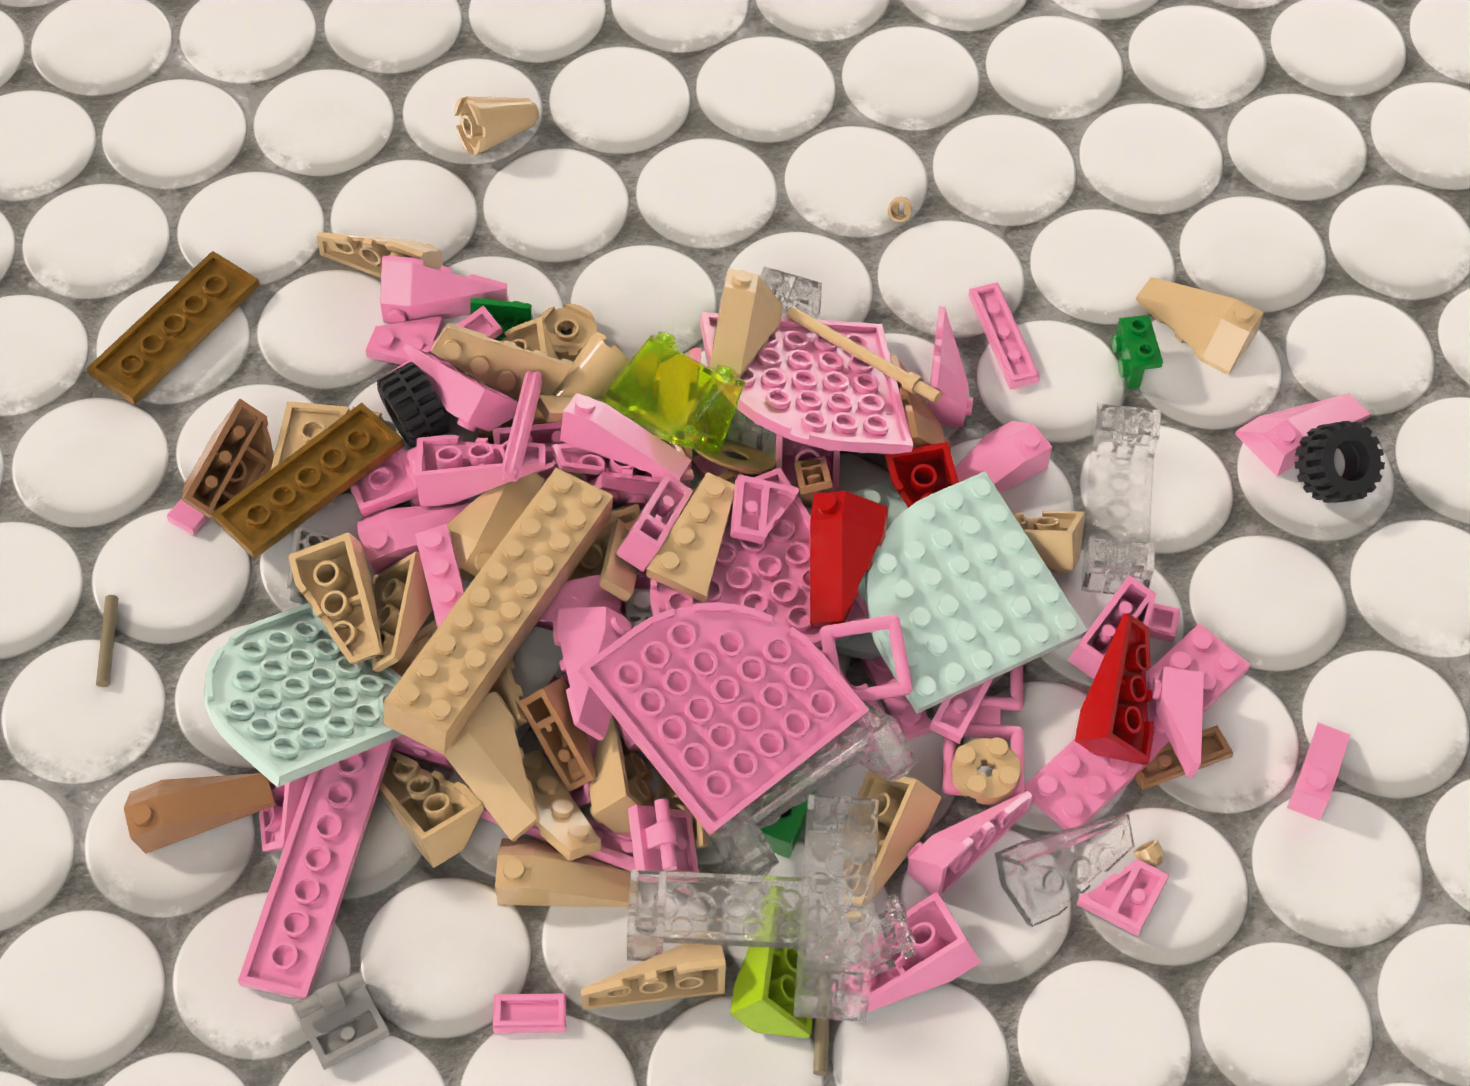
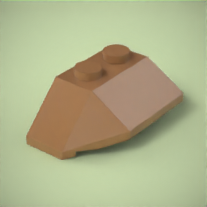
[182,399,274,518]

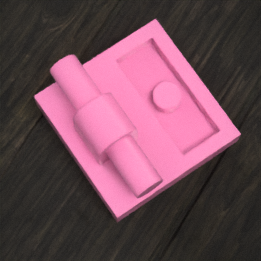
[628,799,700,882]

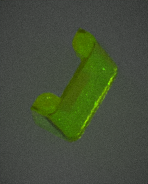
[602,331,746,453]

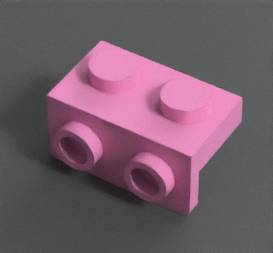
[583,475,658,507]

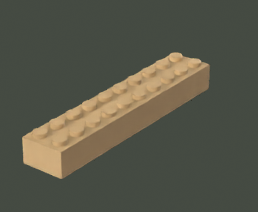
[383,468,614,755]

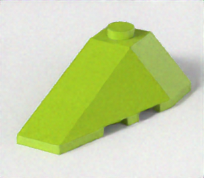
[730,884,814,1038]

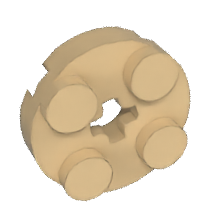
[540,304,597,361]
[951,737,1021,805]

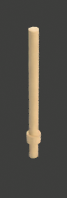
[787,306,942,403]

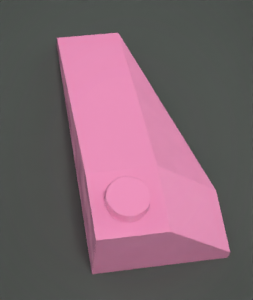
[955,421,1052,494]
[552,433,694,485]
[415,435,546,507]
[553,607,632,741]
[906,791,1033,896]

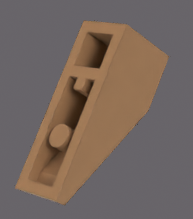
[794,456,834,507]
[518,677,597,792]

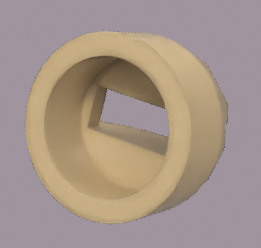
[888,196,913,222]
[1133,839,1164,868]

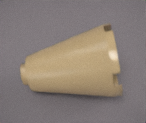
[454,96,539,155]
[552,332,638,399]

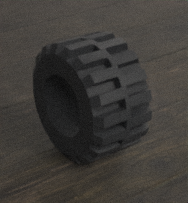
[377,362,450,447]
[1294,421,1385,503]

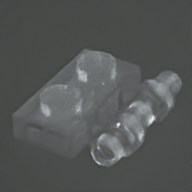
[842,894,916,981]

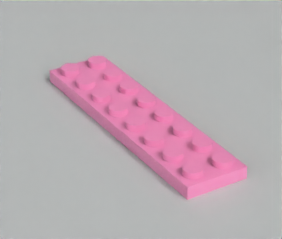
[1025,623,1250,837]
[238,739,394,1000]

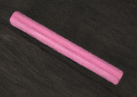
[501,371,543,482]

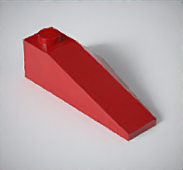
[885,442,959,508]
[810,491,888,627]
[1075,613,1154,765]

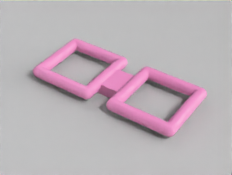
[820,615,913,702]
[942,665,1025,799]

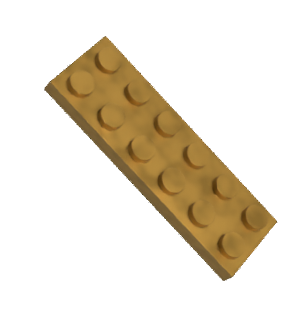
[86,251,260,405]
[212,402,404,559]

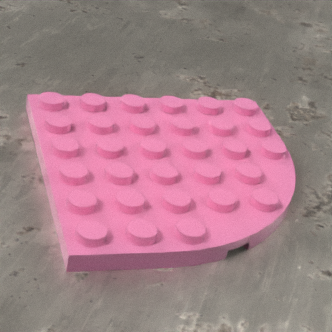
[700,312,913,454]
[650,467,869,648]
[578,602,869,836]

